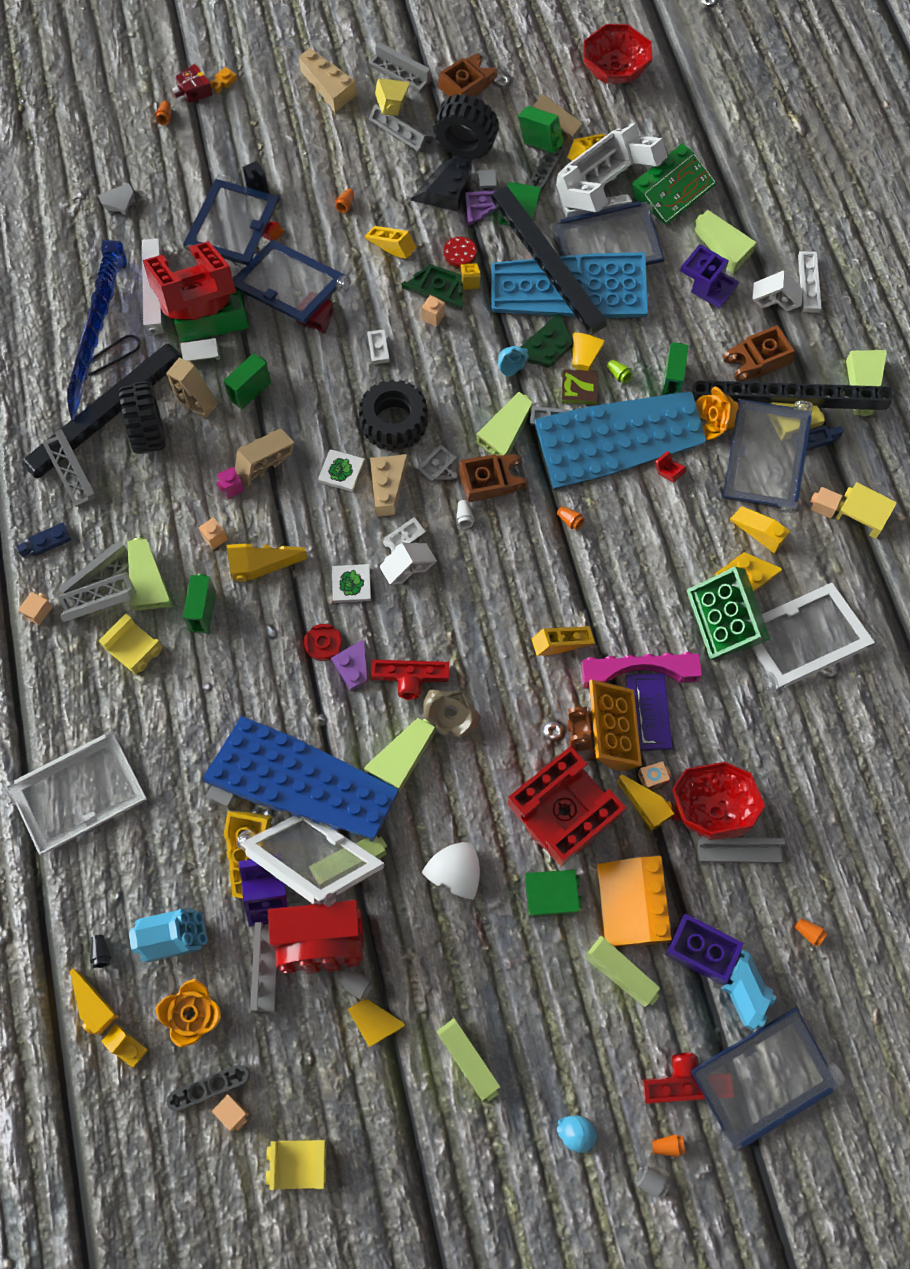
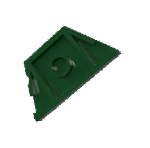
[402,264,463,310]
[520,314,573,368]

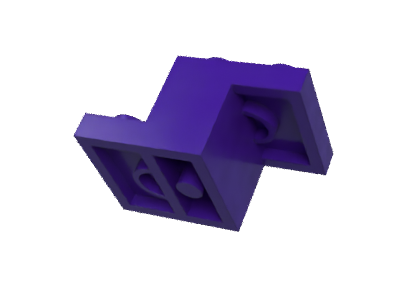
[680,244,739,309]
[239,855,288,927]

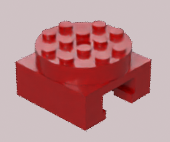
[143,241,236,320]
[507,746,626,867]
[268,900,365,974]

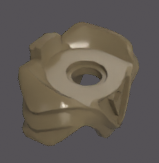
[423,690,481,737]

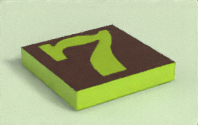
[561,369,598,405]

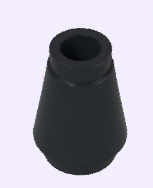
[90,935,112,968]

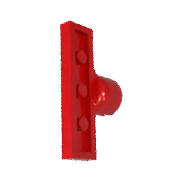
[371,660,449,700]
[643,1053,733,1104]

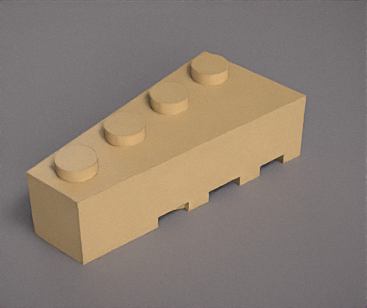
[299,48,357,113]

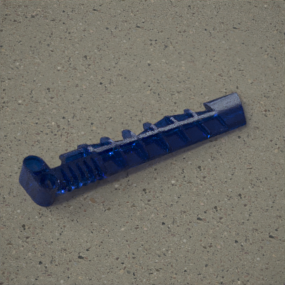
[67,240,127,421]

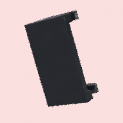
[242,161,269,200]

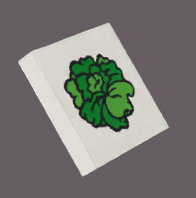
[318,449,364,492]
[332,564,371,603]

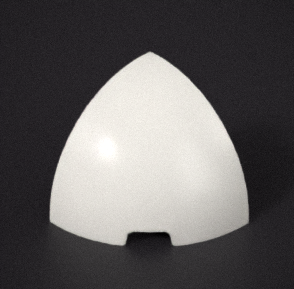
[422,842,480,900]

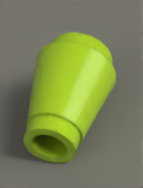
[607,359,633,383]

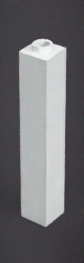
[142,238,165,335]

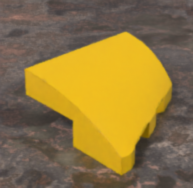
[572,333,605,371]
[348,999,405,1048]

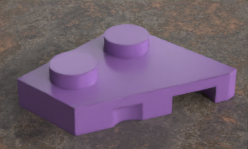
[465,190,498,225]
[331,640,368,691]

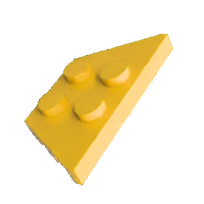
[715,552,782,592]

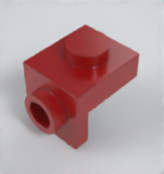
[655,451,686,483]

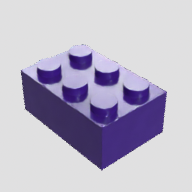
[664,913,744,985]

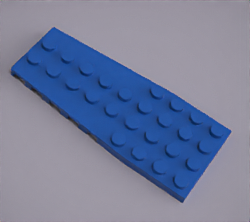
[203,716,398,842]

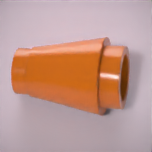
[155,101,171,125]
[335,188,355,213]
[557,506,585,530]
[795,918,828,947]
[652,1134,685,1157]

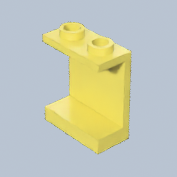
[836,482,897,539]
[99,614,163,675]
[266,1140,327,1190]

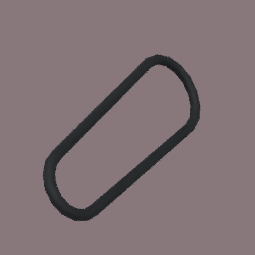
[82,334,141,375]

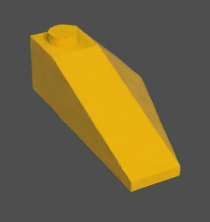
[227,544,308,582]
[224,811,273,899]

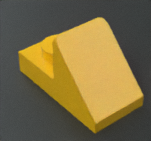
[460,263,480,290]
[101,1023,148,1068]

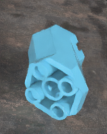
[129,908,208,962]
[722,949,776,1031]

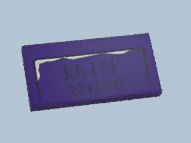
[625,673,672,751]

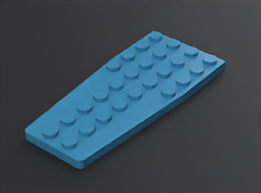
[491,252,648,318]
[534,391,706,490]

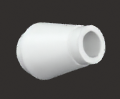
[456,500,474,529]

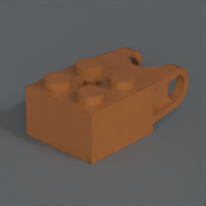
[438,53,498,97]
[723,325,795,382]
[458,454,529,502]
[567,707,598,761]

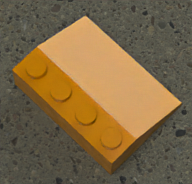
[589,680,642,771]
[597,856,671,947]

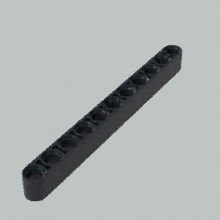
[491,186,607,335]
[22,344,183,478]
[692,380,895,410]

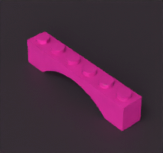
[581,652,702,688]

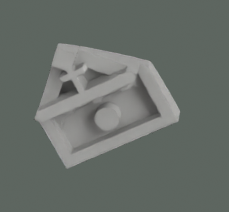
[98,183,136,215]
[416,444,457,482]

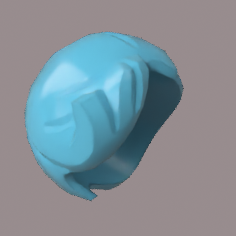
[498,346,529,377]
[557,1115,598,1154]

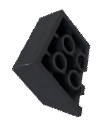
[411,156,472,212]

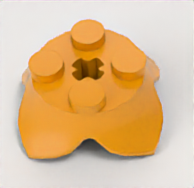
[695,387,739,440]
[155,979,221,1048]

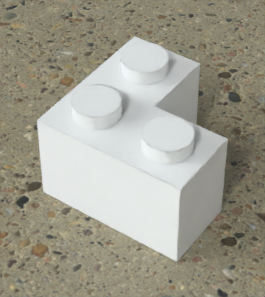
[753,271,803,312]
[380,543,437,584]

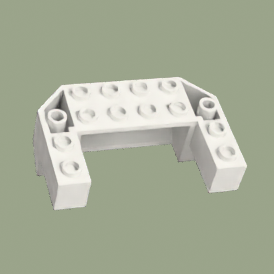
[556,123,668,212]

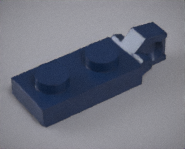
[791,425,844,451]
[16,522,72,557]

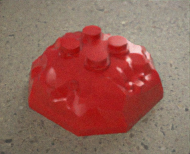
[583,24,652,85]
[672,762,765,840]

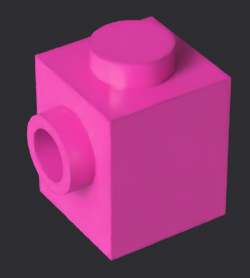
[216,467,244,499]

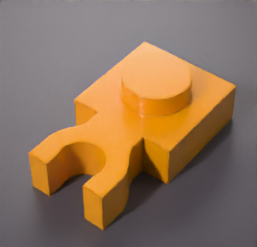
[210,67,237,94]

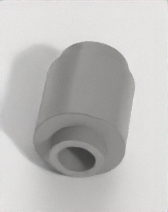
[340,970,373,1000]
[635,1165,670,1199]

